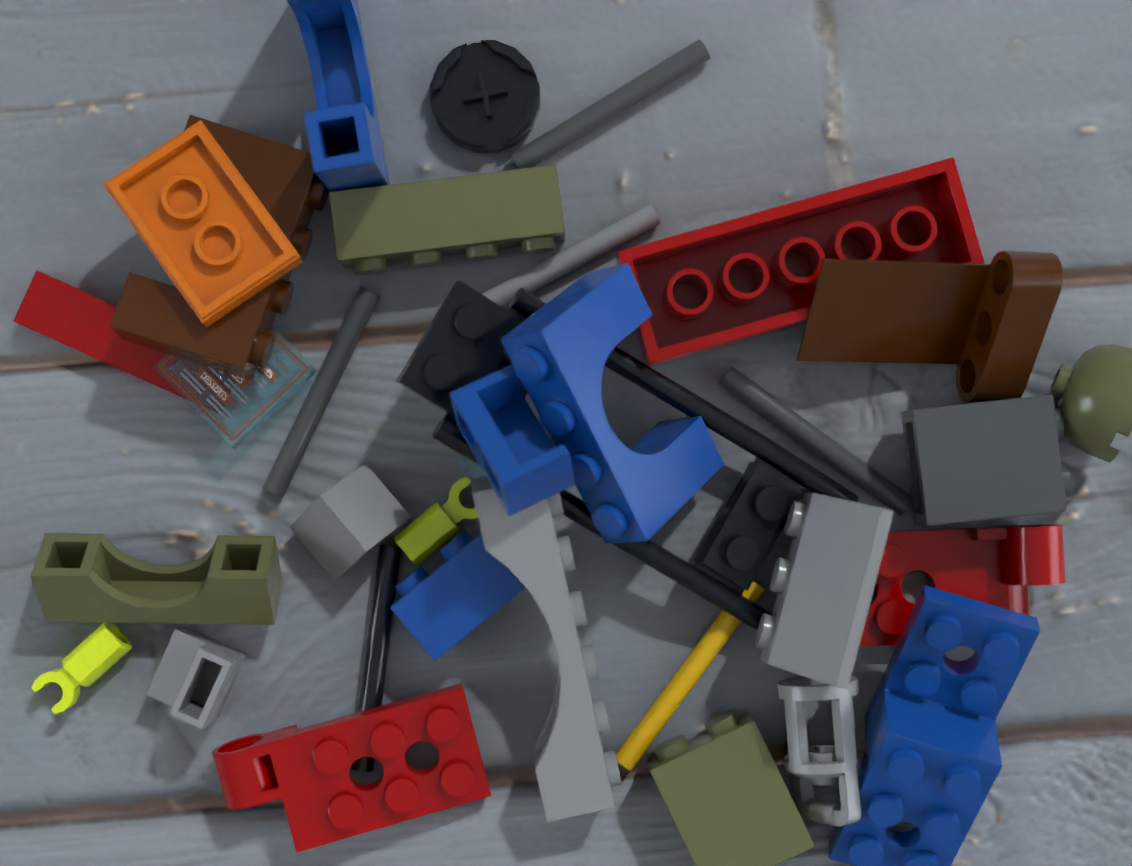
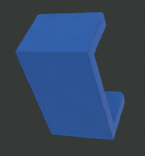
[449,365,575,516]

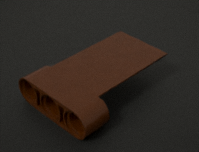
[797,251,1063,402]

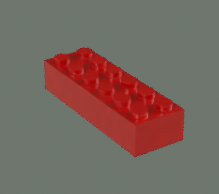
[616,157,985,367]

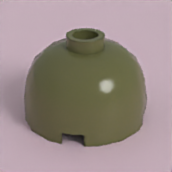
[1048,344,1132,463]

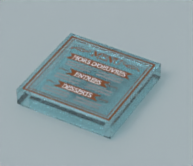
[153,326,316,450]

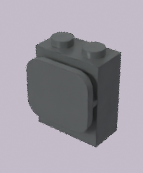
[901,394,1071,526]

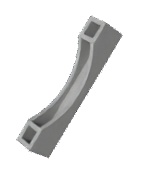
[472,476,622,822]

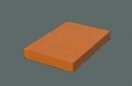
[103,120,303,328]

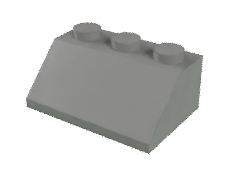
[755,493,894,690]

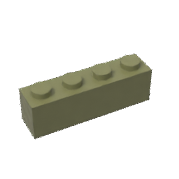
[329,164,565,275]

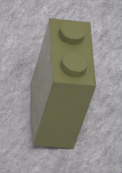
[647,710,815,866]

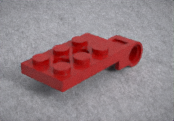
[212,683,491,853]

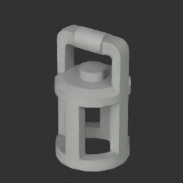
[777,676,865,826]

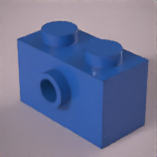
[390,529,525,661]

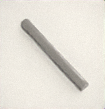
[482,204,660,308]

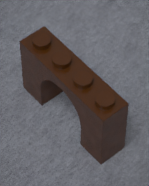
[109,115,330,381]

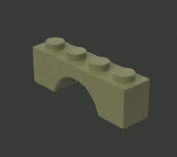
[30,533,283,625]

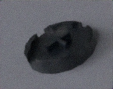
[430,40,540,153]

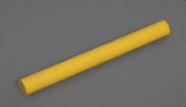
[616,581,765,771]

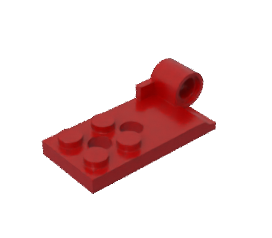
[859,524,1066,647]

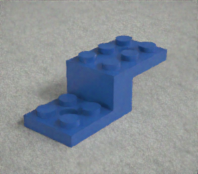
[829,585,1040,866]

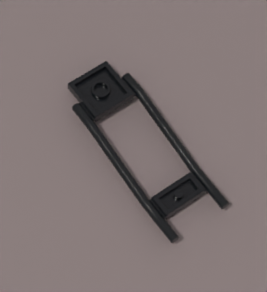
[396,281,859,630]

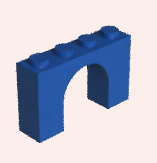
[287,0,390,192]
[500,263,724,543]

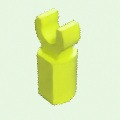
[394,476,478,566]
[31,623,133,714]

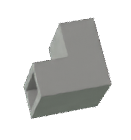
[289,463,411,581]
[145,626,247,729]

